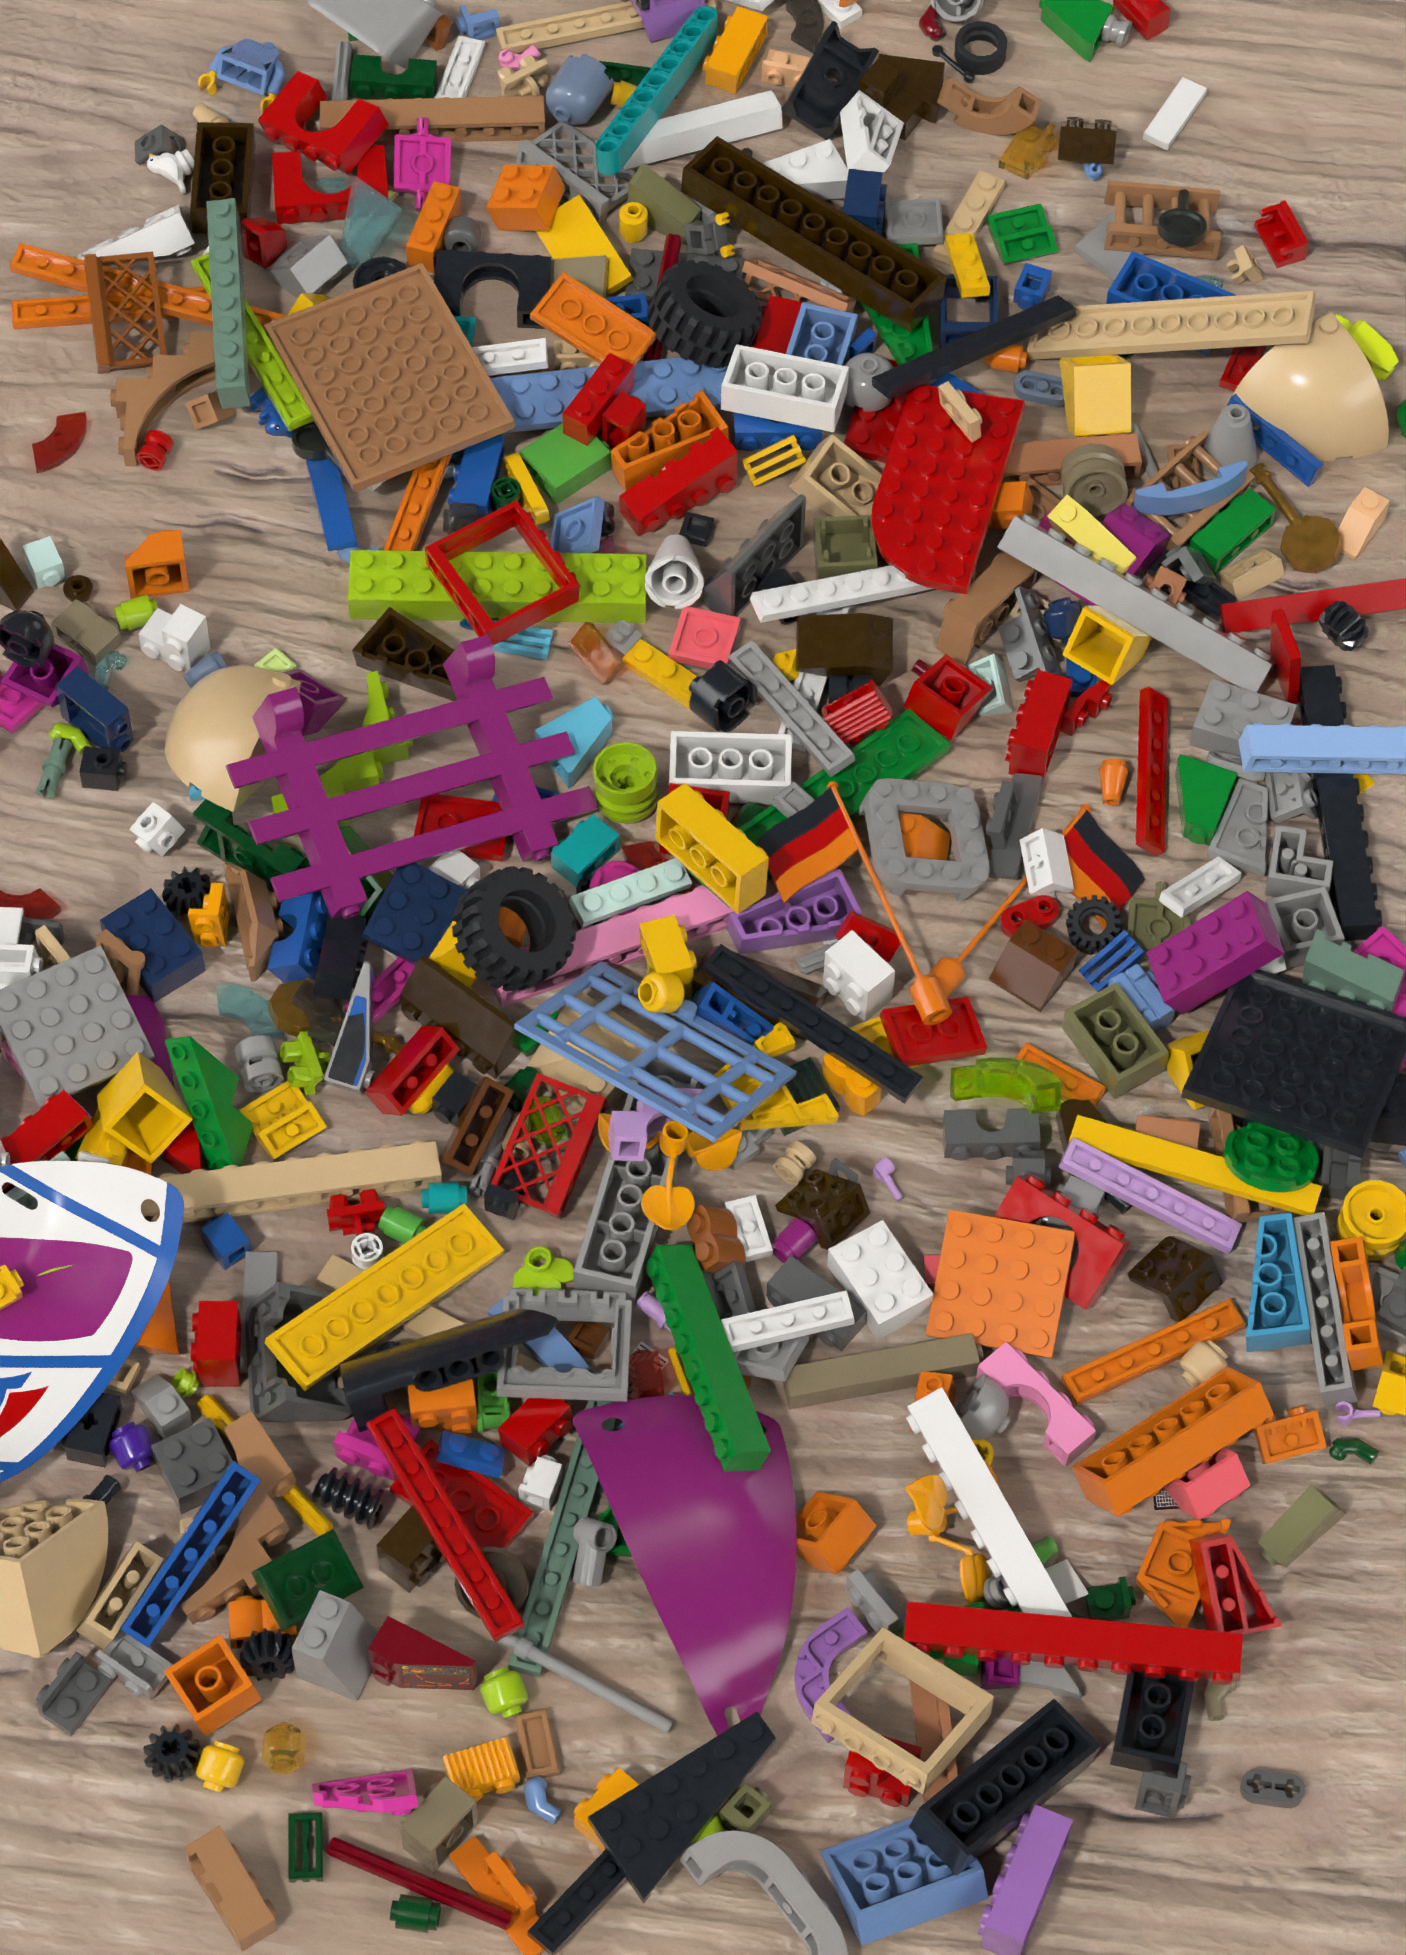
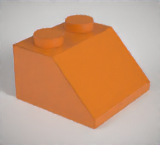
[898,812,950,860]
[796,1491,876,1574]

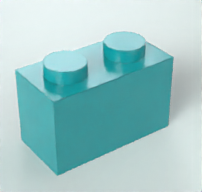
[551,814,620,887]

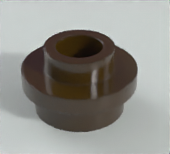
[63,575,93,603]

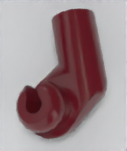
[919,4,943,41]

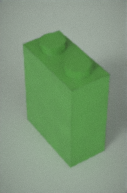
[520,423,611,505]

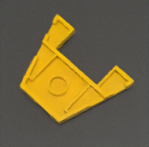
[714,1022,839,1131]

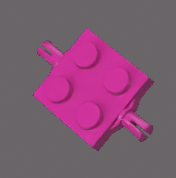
[393,117,451,212]

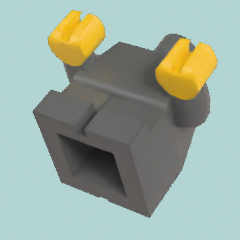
[684,212,735,258]

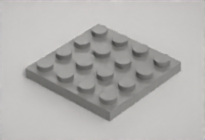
[0,945,155,1110]

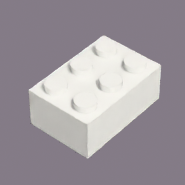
[827,1220,934,1341]

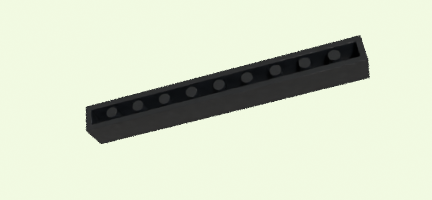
[1298,665,1382,941]

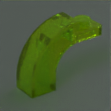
[950,1057,1061,1114]

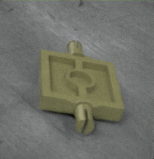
[1125,881,1191,974]

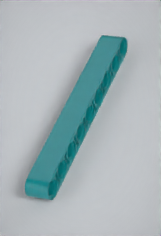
[595,6,719,175]

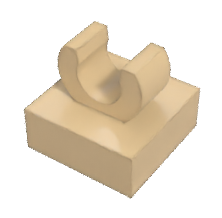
[1227,245,1264,284]

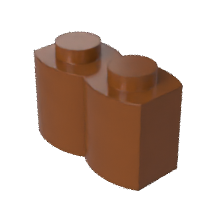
[687,1205,746,1273]

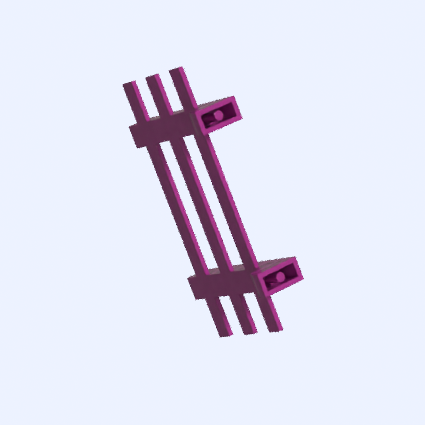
[226,635,598,919]

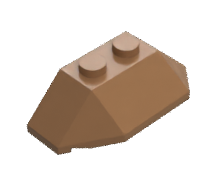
[223,862,284,982]

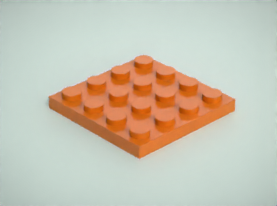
[926,1209,1076,1359]

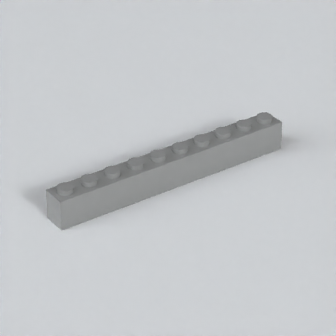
[998,513,1276,693]

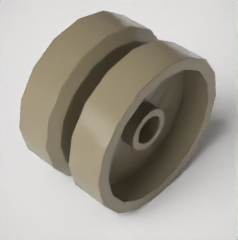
[1060,443,1128,520]

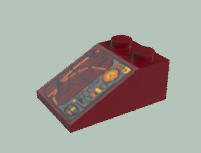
[368,1616,478,1690]

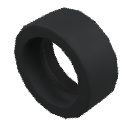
[954,21,1007,75]

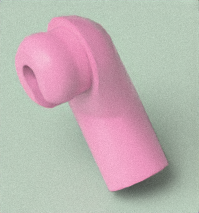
[498,45,541,71]

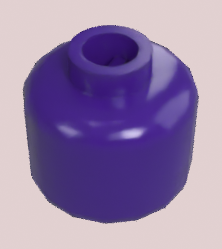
[109,1421,155,1472]

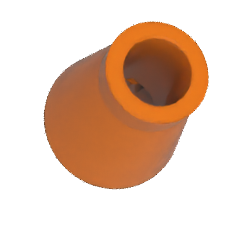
[1098,759,1129,806]

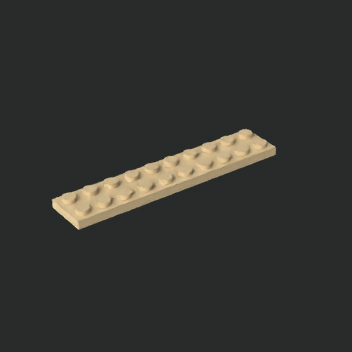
[1027,290,1317,360]

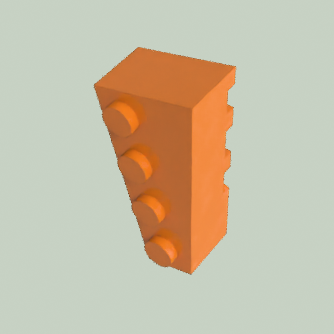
[611,390,729,492]

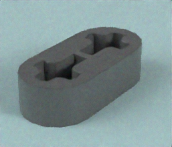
[1240,1769,1305,1808]

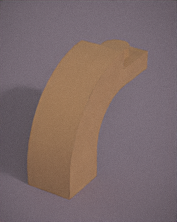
[937,77,1042,135]

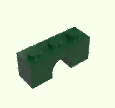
[350,54,438,100]

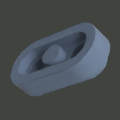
[1014,370,1065,407]

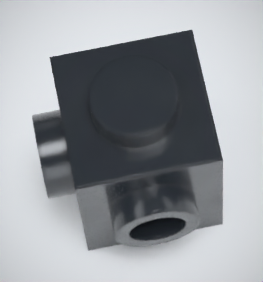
[79,746,127,791]

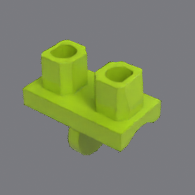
[279,1031,332,1096]

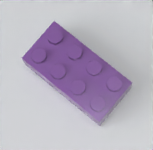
[978,1805,1073,1955]

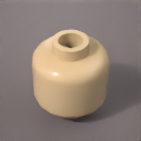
[1180,1340,1228,1387]

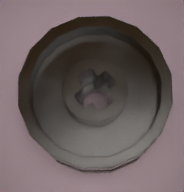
[454,1546,531,1619]

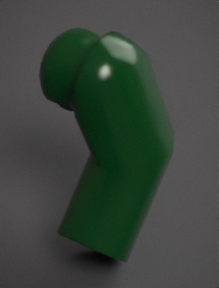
[1329,1437,1379,1465]

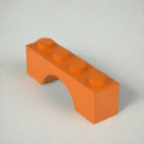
[1330,1236,1384,1371]

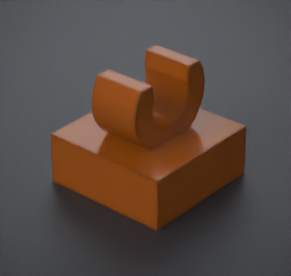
[424,15,454,51]

